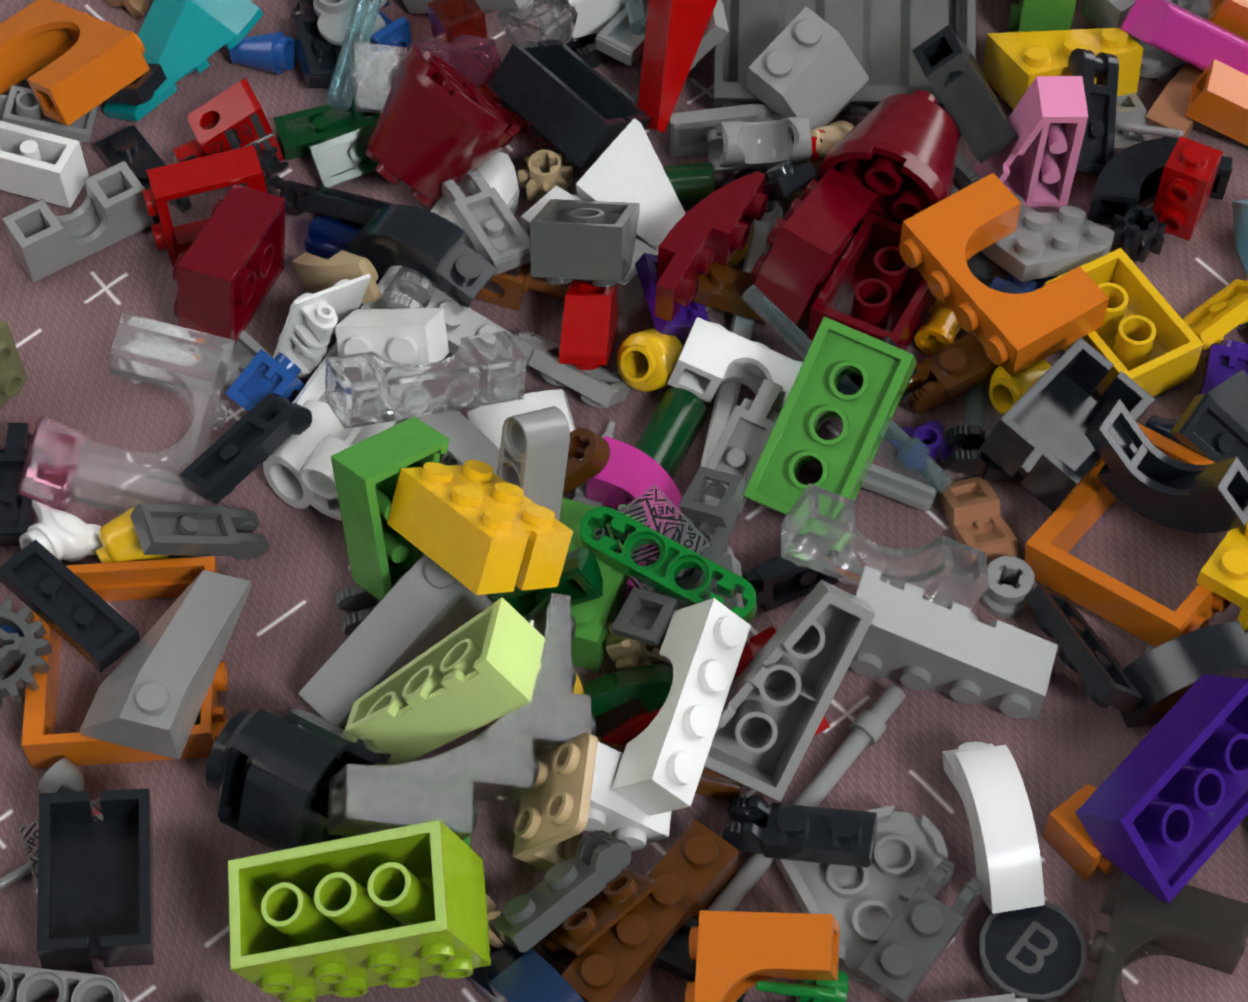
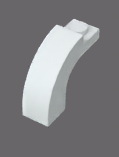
[942,741,1045,914]

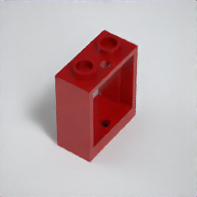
[142,145,267,266]

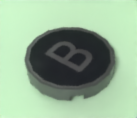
[977,901,1087,1002]

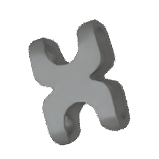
[707,116,812,174]

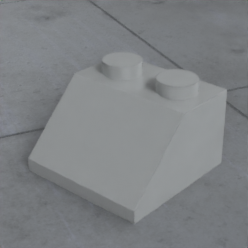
[746,6,870,130]

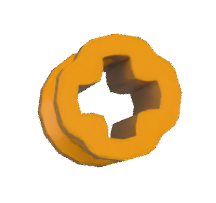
[915,299,962,356]

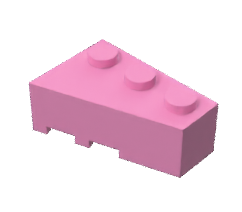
[974,76,1088,207]

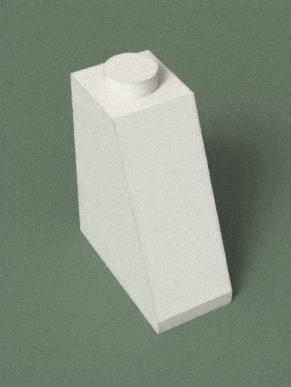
[576,118,686,251]

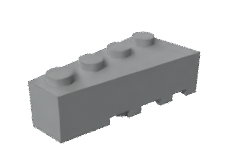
[849,565,1058,720]

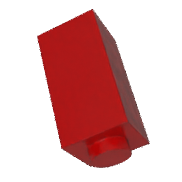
[1152,136,1223,241]

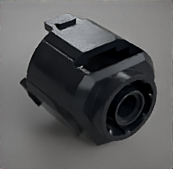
[205,707,391,851]

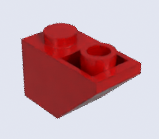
[559,281,618,370]

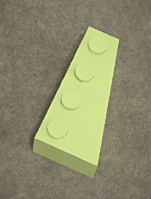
[345,597,545,773]

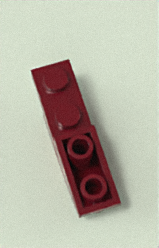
[654,171,769,322]

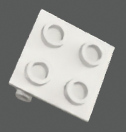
[273,273,371,378]

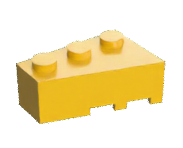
[983,27,1144,110]

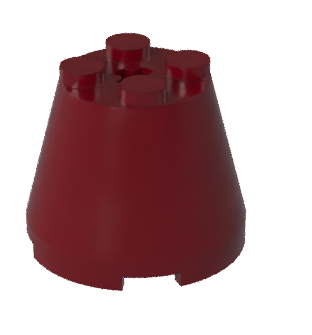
[365,45,521,207]
[818,90,961,225]

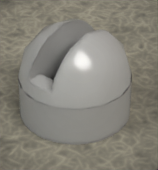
[38,758,85,793]

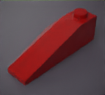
[638,0,718,133]

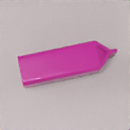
[1120,0,1248,75]

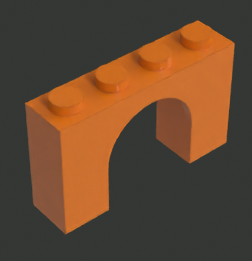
[0,0,150,126]
[1185,0,1248,146]
[899,173,1110,377]
[685,910,840,1002]

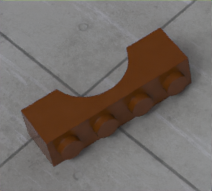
[561,819,739,1002]

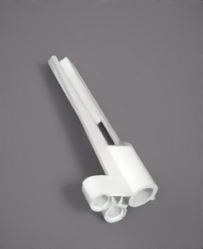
[263,151,520,521]

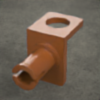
[476,262,576,311]

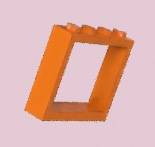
[1025,423,1232,648]
[21,556,229,769]

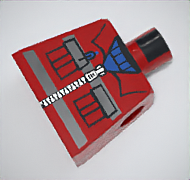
[173,78,285,162]

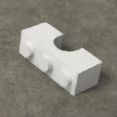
[667,317,803,413]

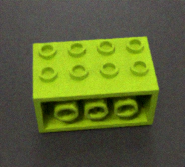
[228,819,491,1002]

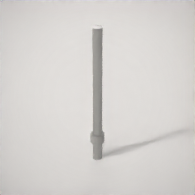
[706,685,906,911]

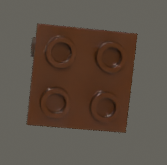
[542,868,660,961]

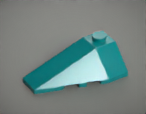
[103,0,263,122]

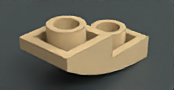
[292,250,383,304]

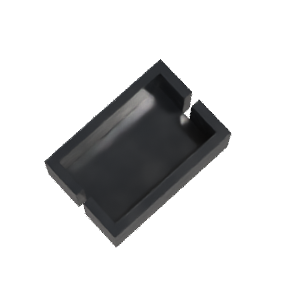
[488,39,652,168]
[980,337,1155,512]
[37,788,154,970]

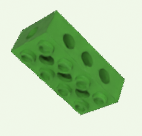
[743,317,917,536]

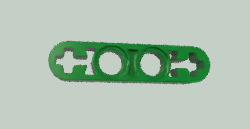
[579,506,757,624]

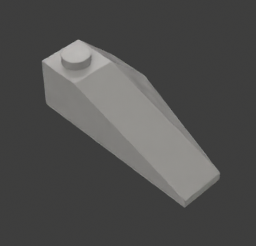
[298,554,493,727]
[79,570,252,760]

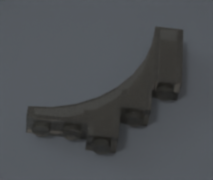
[327,593,596,841]

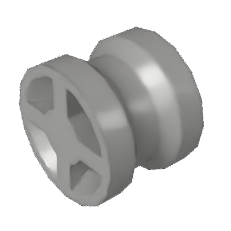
[980,556,1034,618]

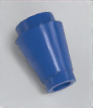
[229,31,296,74]

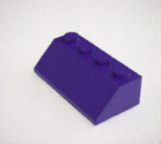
[1075,674,1248,903]

